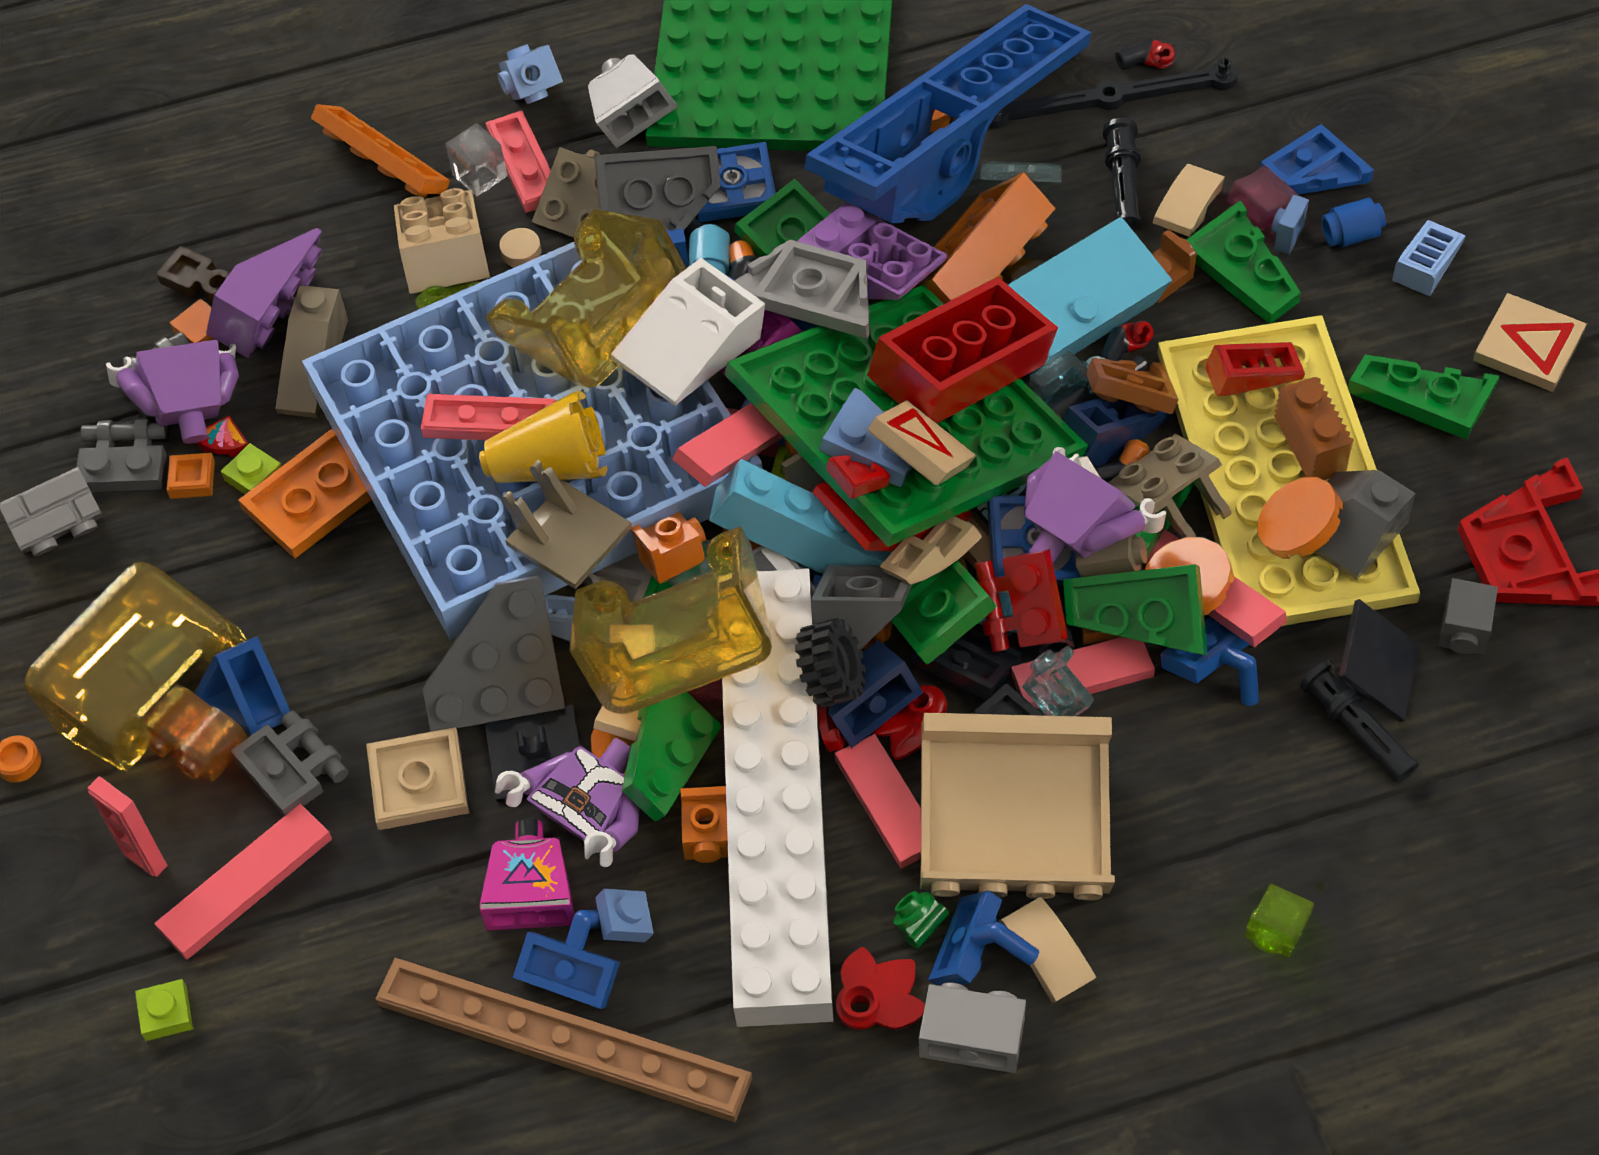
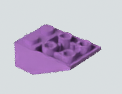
[797,202,947,300]
[206,228,322,359]

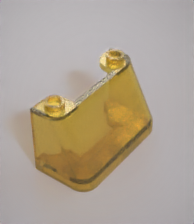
[485,209,687,388]
[569,526,772,714]
[25,561,247,772]

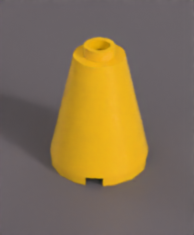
[479,391,607,483]

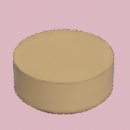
[500,228,541,268]

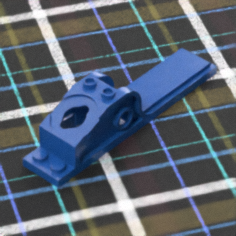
[805,4,1091,223]

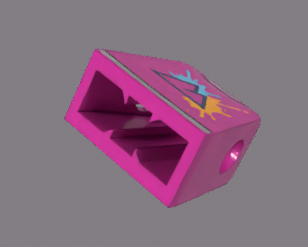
[480,819,575,930]

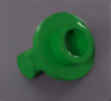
[893,891,949,949]

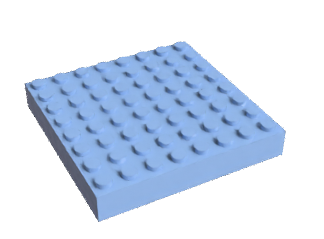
[302,227,763,640]

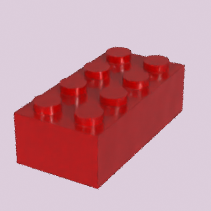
[867,277,1058,424]

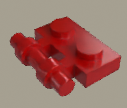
[974,549,1068,652]

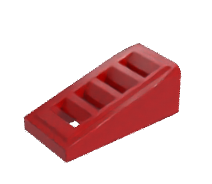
[1205,342,1305,396]

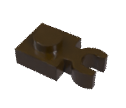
[156,246,230,303]

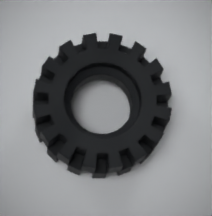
[795,618,866,707]

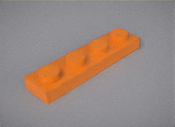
[311,104,451,197]

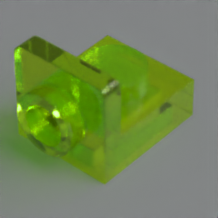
[1245,883,1314,957]

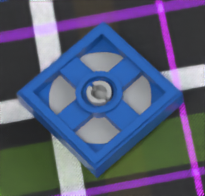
[698,142,776,222]
[987,496,1082,585]

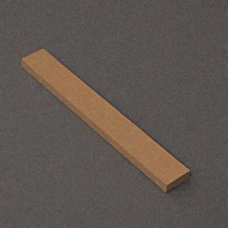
[375,958,752,1123]

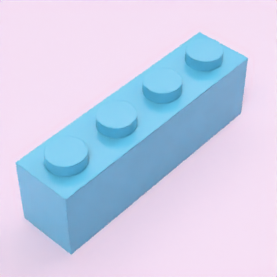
[709,459,892,574]

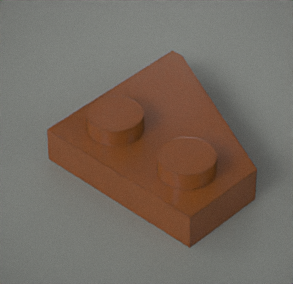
[1086,358,1179,414]

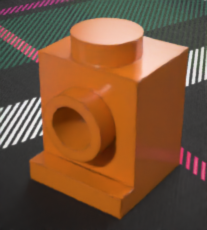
[631,512,706,584]
[680,786,728,863]

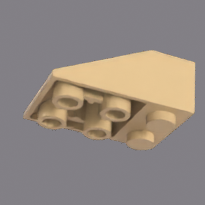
[394,188,490,294]

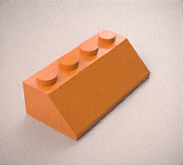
[912,172,1055,304]

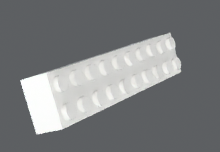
[719,569,833,1027]

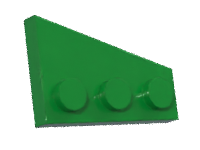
[1348,354,1499,440]

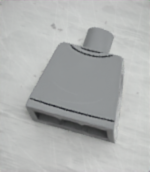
[588,54,678,149]

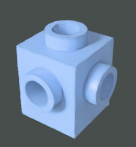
[498,44,563,104]

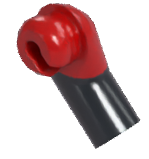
[1115,39,1175,70]
[1100,321,1154,361]

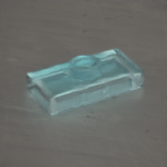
[980,161,1062,183]

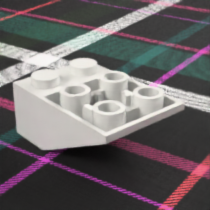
[610,258,765,406]

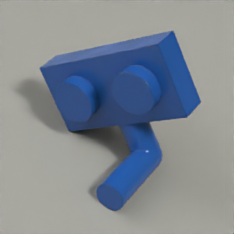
[1161,617,1259,706]
[928,890,1039,986]
[513,910,620,1009]

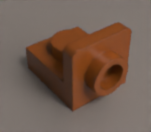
[1152,229,1196,303]

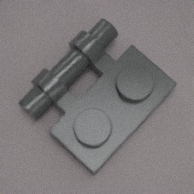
[76,419,169,492]
[230,710,348,816]

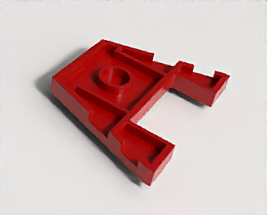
[1457,458,1599,606]

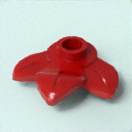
[870,685,947,760]
[836,947,925,1030]

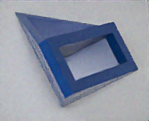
[188,637,290,735]

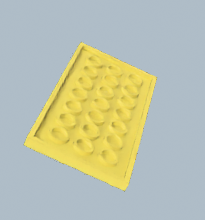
[1157,315,1420,626]

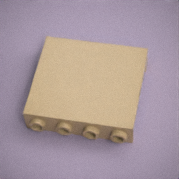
[920,713,1115,900]

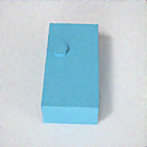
[1008,217,1172,379]

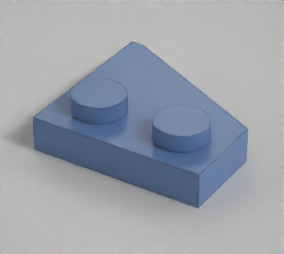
[819,388,912,487]

